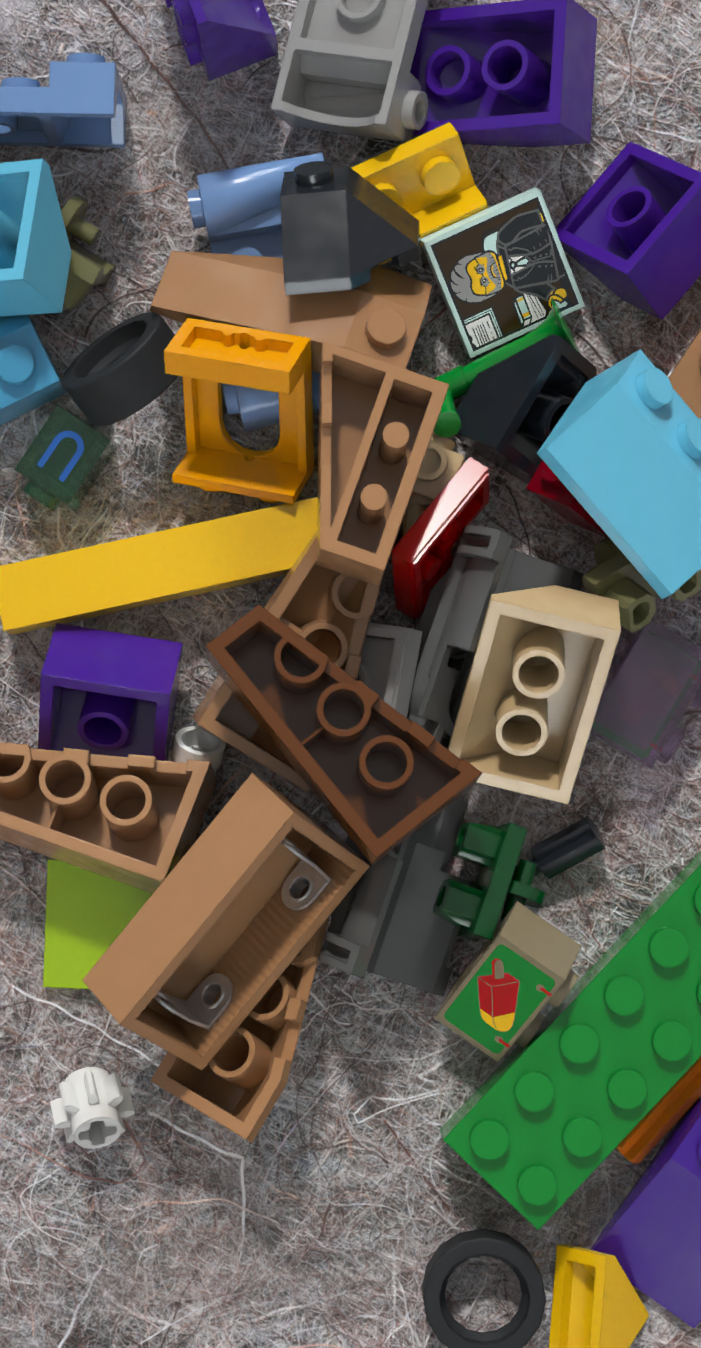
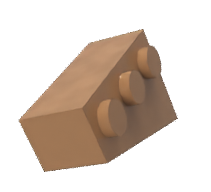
[317,340,449,586]

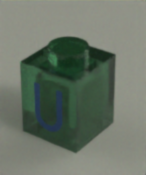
[15,405,116,512]

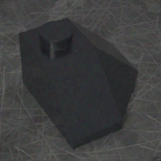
[280,161,420,295]
[454,334,597,484]

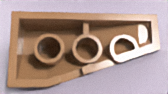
[192,531,382,793]
[150,885,329,1143]

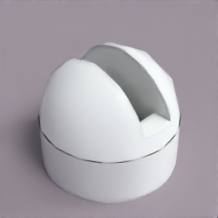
[172,726,226,774]

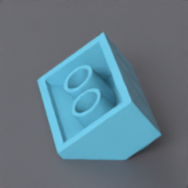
[0,159,72,317]
[537,349,701,599]

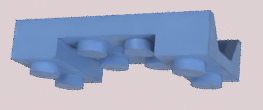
[0,53,127,148]

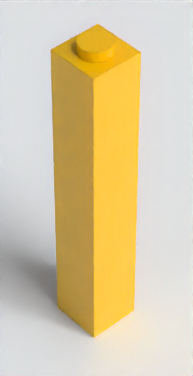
[0,497,318,635]

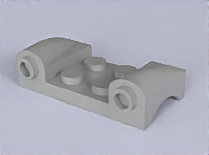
[270,0,428,142]

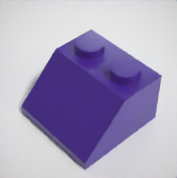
[555,141,701,320]
[38,623,183,761]

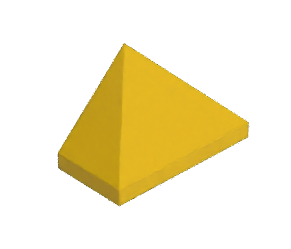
[549,1244,649,1348]

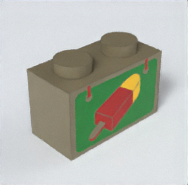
[435,901,581,1062]

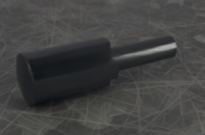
[511,816,606,880]

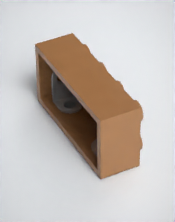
[82,773,370,1070]

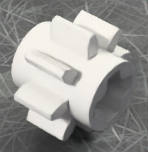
[50,1067,135,1149]

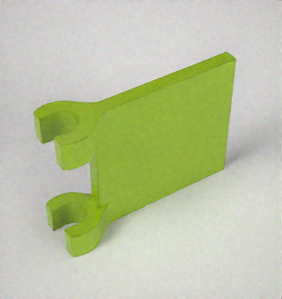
[43,859,153,989]

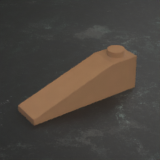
[150,251,432,373]

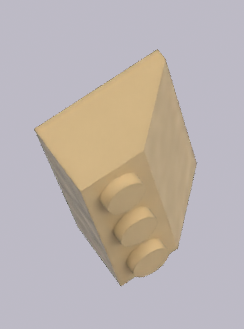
[448,585,621,804]

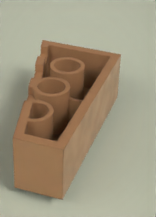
[0,742,217,893]

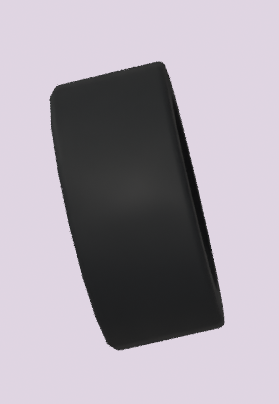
[61,312,178,427]
[421,1229,546,1348]

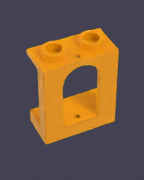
[164,318,314,504]

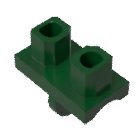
[433,822,547,942]

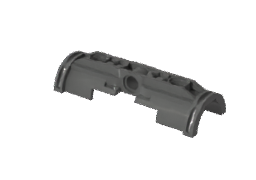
[318,525,584,997]

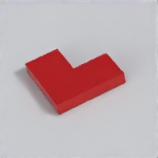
[391,457,489,620]

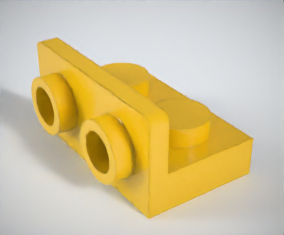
[352,122,489,265]

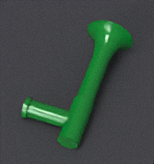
[433,298,580,438]

